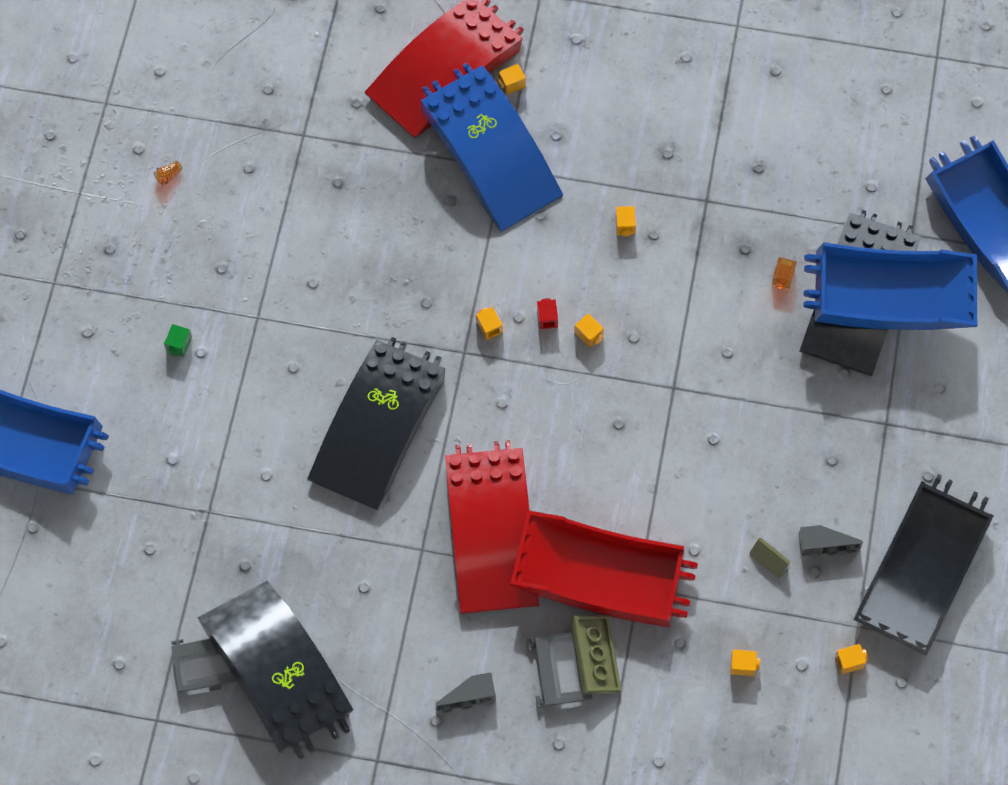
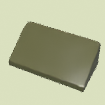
[750,537,790,578]

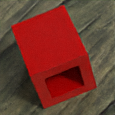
[537,298,558,330]

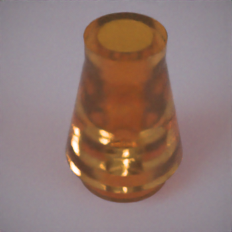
[154,161,182,185]

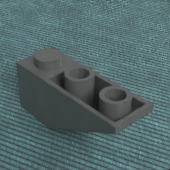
[798,525,863,557]
[435,672,496,713]

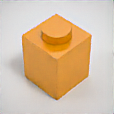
[497,64,526,95]
[615,206,636,236]
[476,307,503,340]
[574,313,604,348]
[835,644,868,675]
[730,649,760,676]

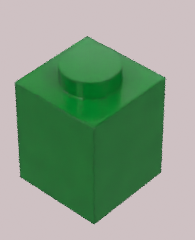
[164,324,192,356]

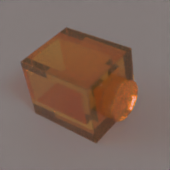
[772,257,797,289]

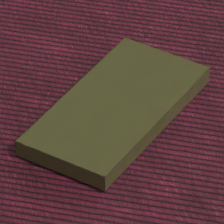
[570,615,622,694]

